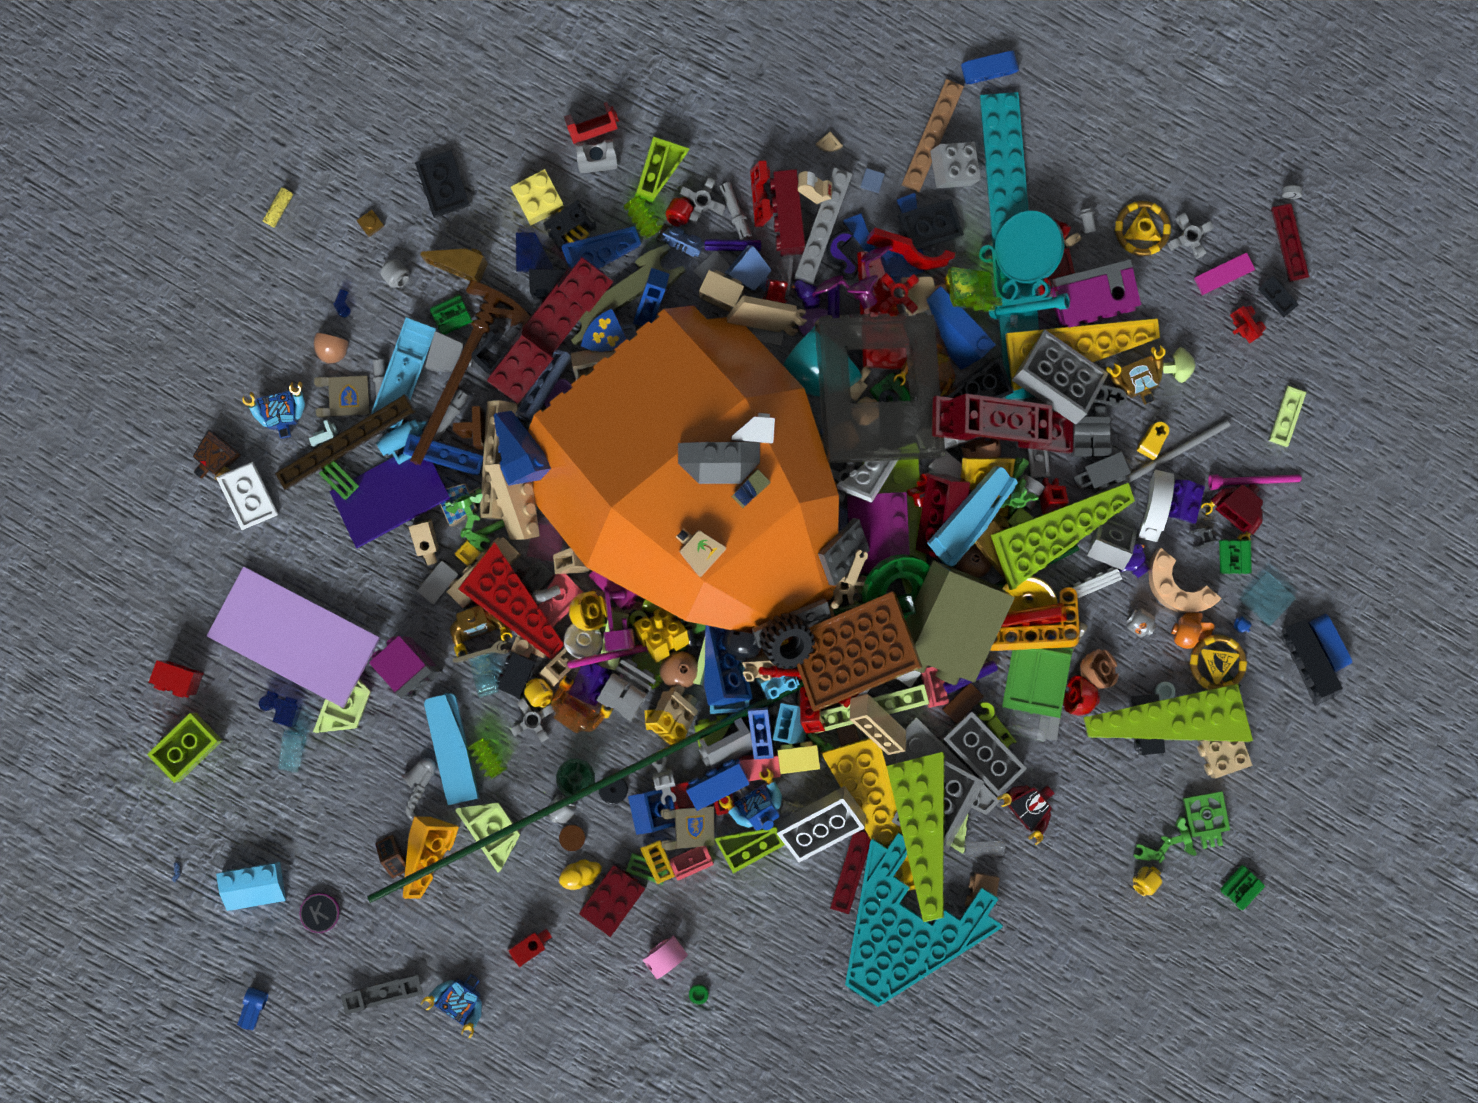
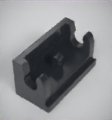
[1258,276,1299,318]

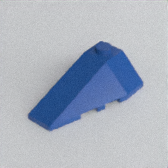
[926,286,995,370]
[494,411,551,486]
[704,625,753,706]

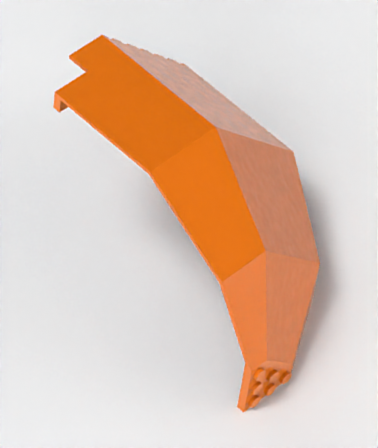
[528,305,839,634]

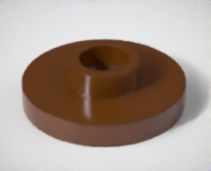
[559,825,585,851]

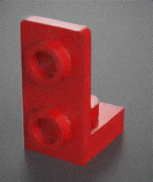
[800,687,825,733]

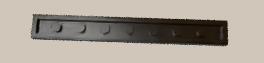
[275,394,416,490]

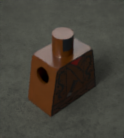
[193,430,241,479]

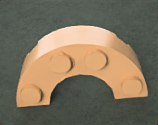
[1148,548,1222,613]

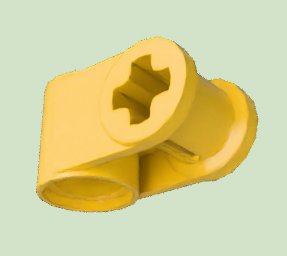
[1136,422,1169,460]

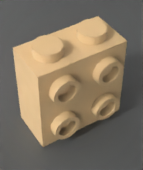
[1197,740,1253,779]

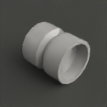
[1010,475,1045,511]

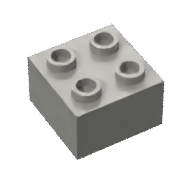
[930,142,981,189]

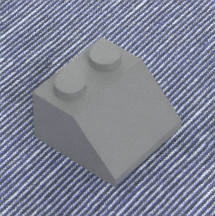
[1087,519,1137,570]

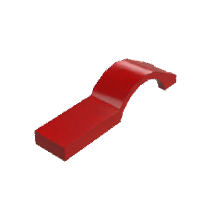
[867,228,955,270]

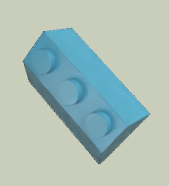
[216,862,286,911]

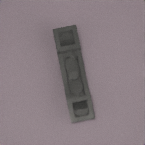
[341,974,423,1015]

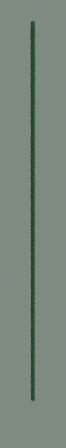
[367,544,1079,903]

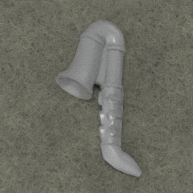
[401,758,436,822]

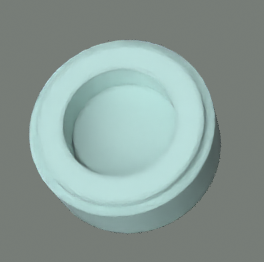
[1155,682,1175,700]

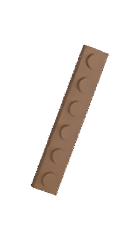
[902,79,964,192]

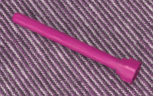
[1208,474,1302,490]
[567,644,648,668]

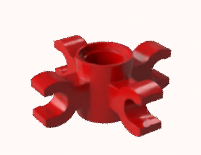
[879,273,919,314]

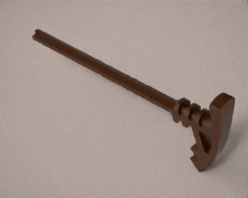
[410,280,530,466]

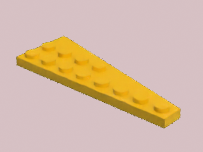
[1005,319,1160,391]
[821,738,915,891]

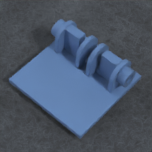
[662,226,704,257]

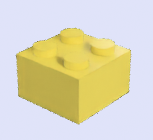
[511,169,564,226]
[777,741,820,774]

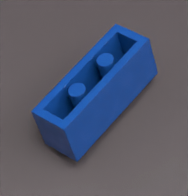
[686,759,750,811]

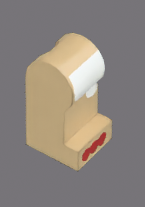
[798,171,832,204]

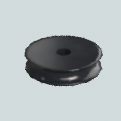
[599,778,628,805]

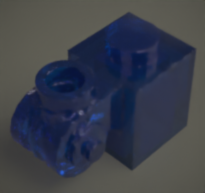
[259,691,302,727]

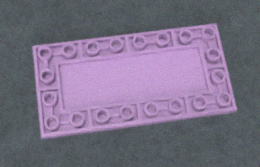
[207,567,380,708]

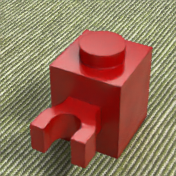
[1039,478,1069,514]

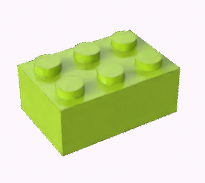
[147,713,223,783]

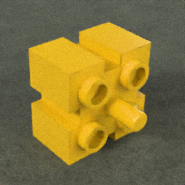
[633,608,690,663]

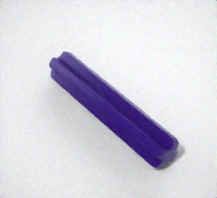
[704,239,761,251]
[943,660,998,693]

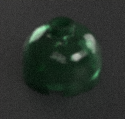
[556,758,596,796]

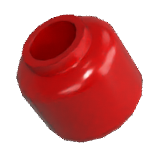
[665,197,694,227]

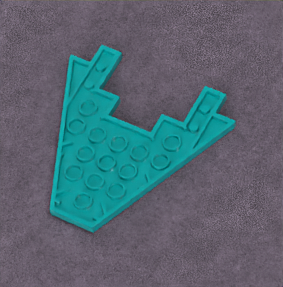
[845,832,1003,1007]

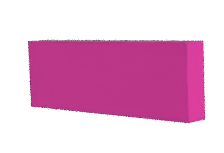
[1194,253,1255,296]

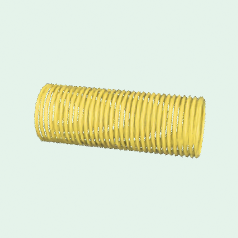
[262,187,294,228]

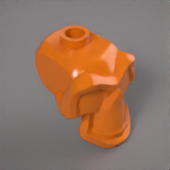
[1171,612,1215,649]

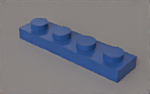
[403,434,483,476]

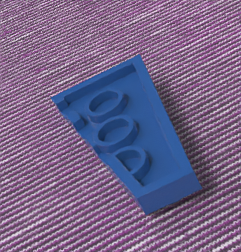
[562,226,641,269]

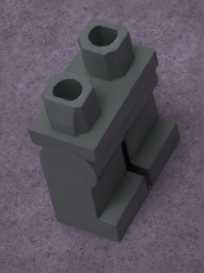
[1071,407,1112,457]

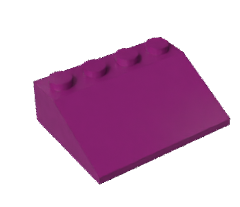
[847,492,910,574]

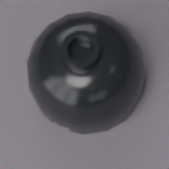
[724,630,762,662]

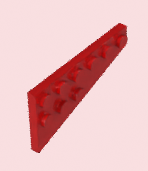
[857,251,918,370]
[458,542,564,660]

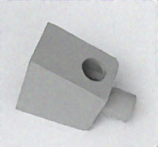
[425,332,474,372]

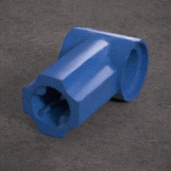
[237,987,268,1030]

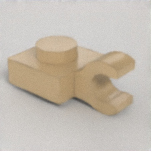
[842,367,871,401]
[511,634,546,658]

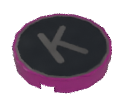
[300,893,340,933]

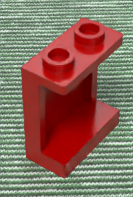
[563,102,619,144]

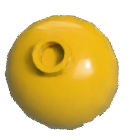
[569,591,607,631]

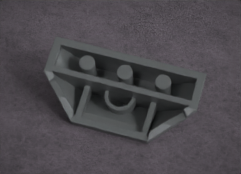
[678,442,760,484]

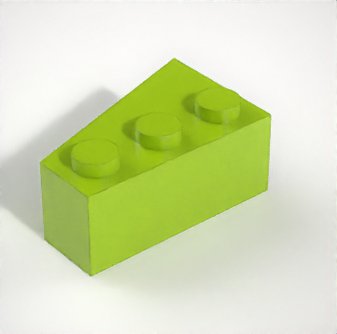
[634,137,690,202]
[714,826,785,874]

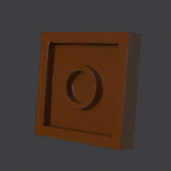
[453,406,485,450]

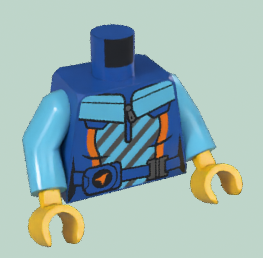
[242,382,305,439]
[719,768,782,831]
[420,974,482,1038]

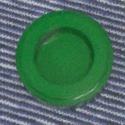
[689,984,709,1005]

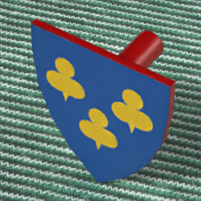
[581,309,627,352]

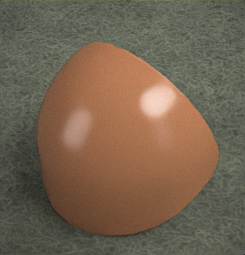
[314,333,349,364]

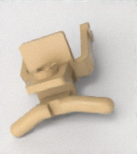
[830,549,868,609]

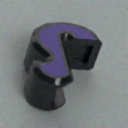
[826,231,858,280]

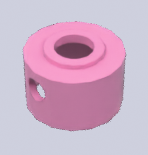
[643,936,688,979]

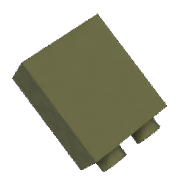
[906,560,1015,685]

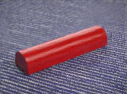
[1001,603,1067,628]

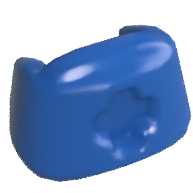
[1233,616,1252,633]

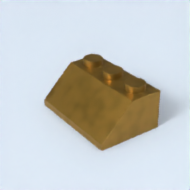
[974,513,1010,582]

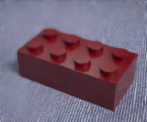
[769,169,805,256]
[916,473,970,559]

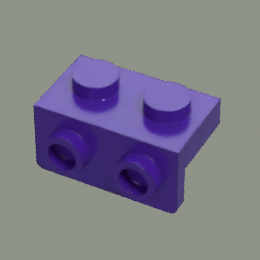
[1168,479,1205,524]
[568,663,612,706]

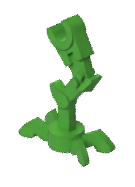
[1001,457,1039,515]
[445,488,490,552]
[1133,816,1197,863]

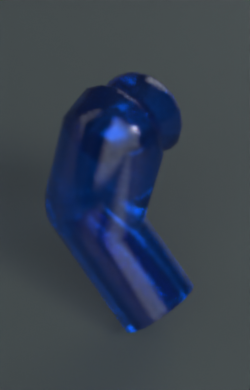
[334,289,351,318]

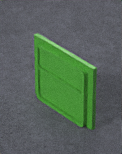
[1002,638,1073,718]

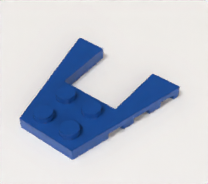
[843,193,925,283]

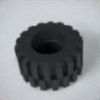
[759,613,815,669]

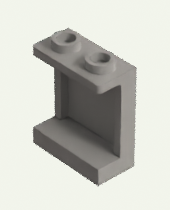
[698,718,753,770]

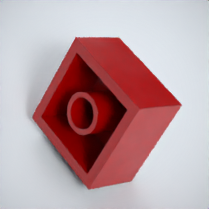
[148,660,204,698]

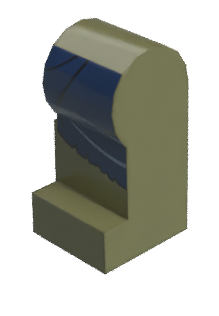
[731,469,771,508]

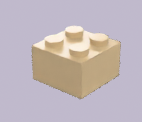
[699,270,744,312]

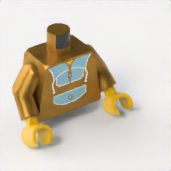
[1106,345,1165,405]
[450,605,512,657]

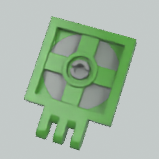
[1183,791,1230,849]

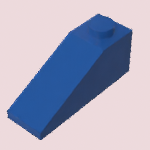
[633,268,670,326]
[748,707,774,760]

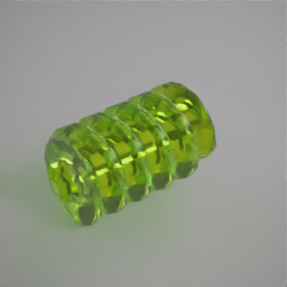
[623,195,663,239]
[467,737,508,781]

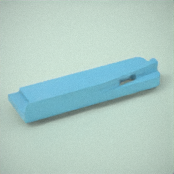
[371,318,436,428]
[927,466,1018,567]
[424,693,480,805]

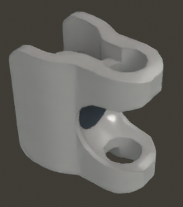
[575,139,618,173]

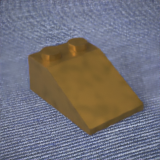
[420,248,488,283]

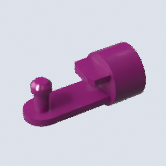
[604,586,635,652]

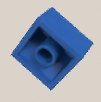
[628,788,675,835]

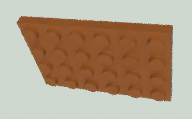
[788,591,922,711]

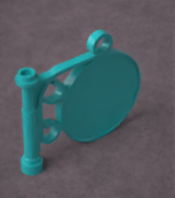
[979,211,1070,320]

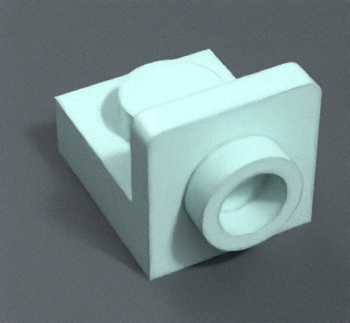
[309,420,338,448]

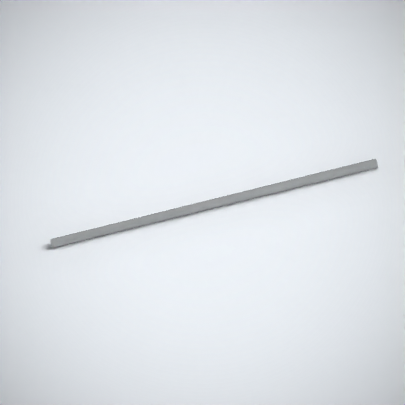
[1089,419,1230,497]

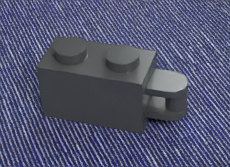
[1074,452,1131,491]

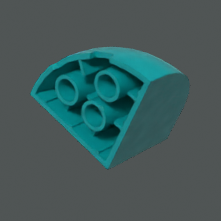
[783,326,862,396]

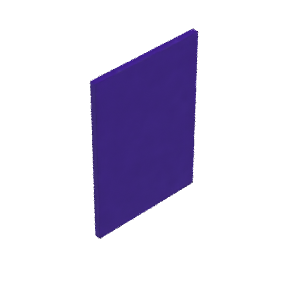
[329,452,450,548]

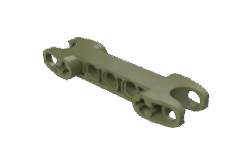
[571,244,686,346]

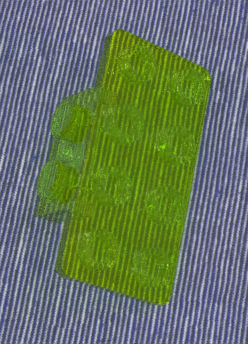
[947,267,1002,312]

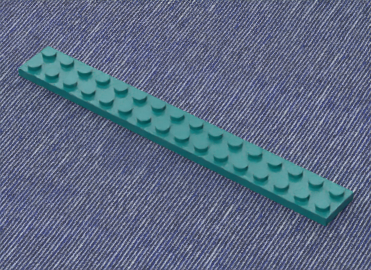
[979,92,1039,400]

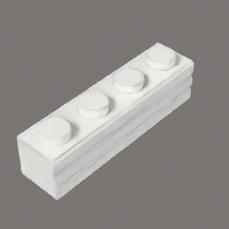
[1071,567,1122,598]

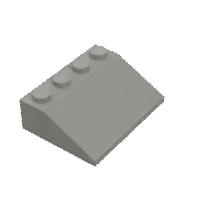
[1012,330,1108,424]
[891,752,984,852]

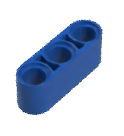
[961,51,1019,85]
[1308,614,1352,672]

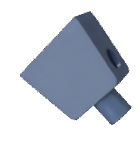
[725,245,771,292]

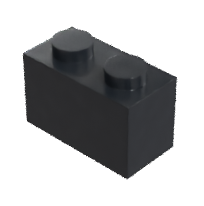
[496,653,536,698]

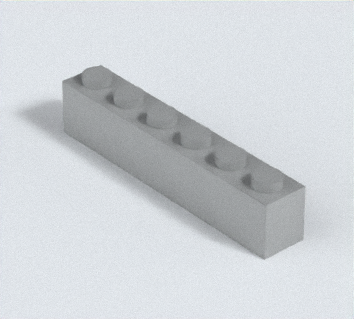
[794,167,852,285]

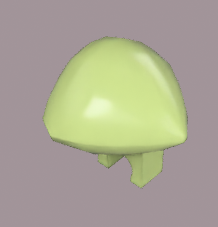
[1163,347,1196,383]

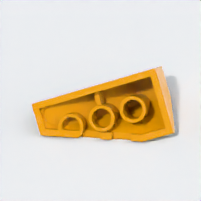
[403,816,459,899]

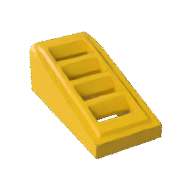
[640,840,675,884]

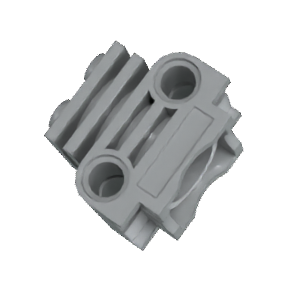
[597,659,656,722]

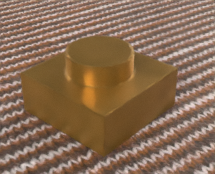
[356,210,384,237]

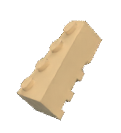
[484,462,540,540]

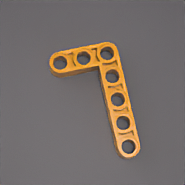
[990,587,1080,651]

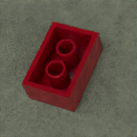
[579,864,646,937]

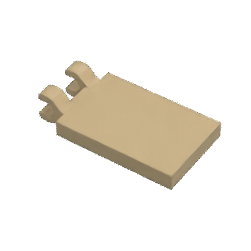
[727,296,807,336]

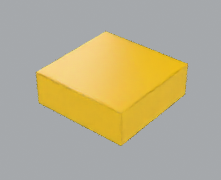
[454,540,482,566]

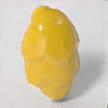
[559,859,602,890]

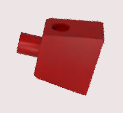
[507,929,553,967]

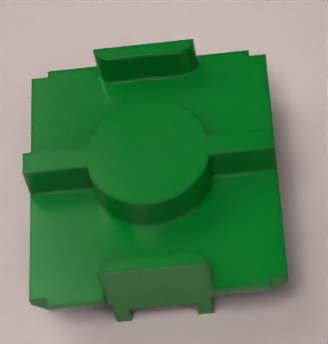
[430,294,472,335]
[869,372,913,416]
[1219,539,1252,574]
[1220,865,1265,911]

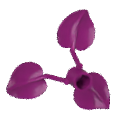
[812,246,893,309]

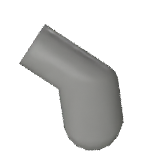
[531,585,561,604]

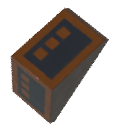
[375,835,406,879]

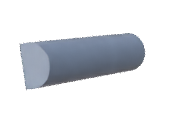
[515,349,571,423]

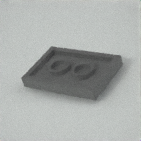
[818,518,870,586]

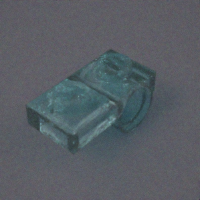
[469,654,499,698]
[278,730,306,773]

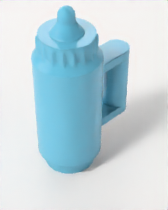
[376,419,426,465]

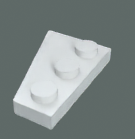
[837,447,899,503]

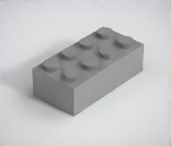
[941,711,1027,796]
[777,786,866,862]

